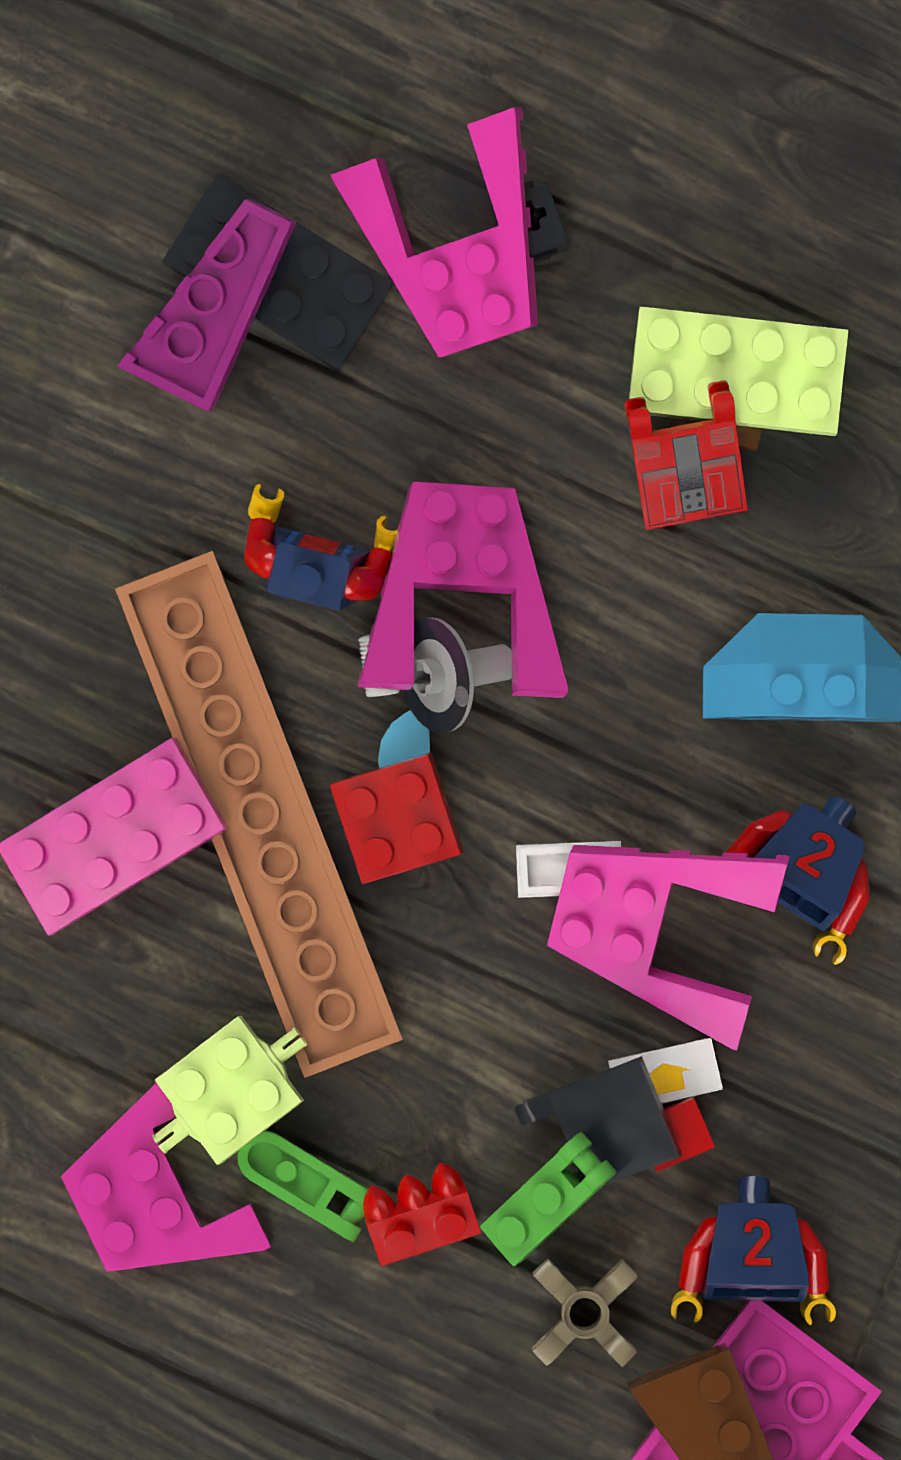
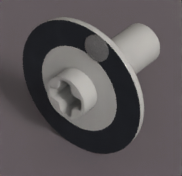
[402,617,512,733]

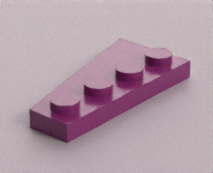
[117,199,297,412]

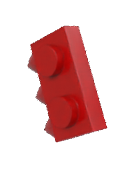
[363,1163,481,1266]

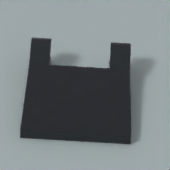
[515,1056,682,1185]

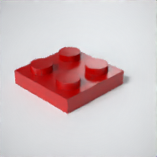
[330,752,464,884]

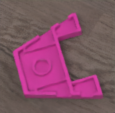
[61,1083,272,1272]

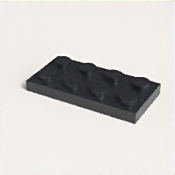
[162,174,394,372]

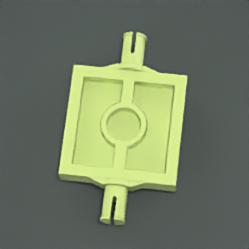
[152,1016,308,1165]

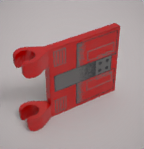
[624,380,748,530]

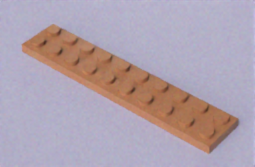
[115,551,403,1078]

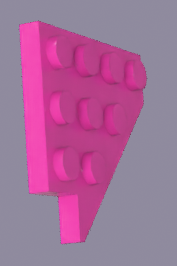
[629,1301,885,1460]

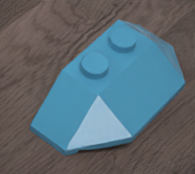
[702,613,901,722]

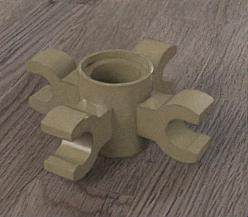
[532,1258,638,1367]

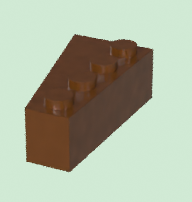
[627,1343,773,1460]

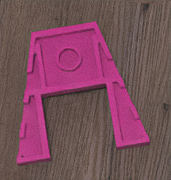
[331,107,538,358]
[358,482,568,698]
[547,845,790,1051]

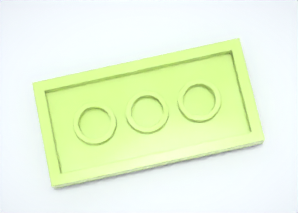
[629,306,848,436]

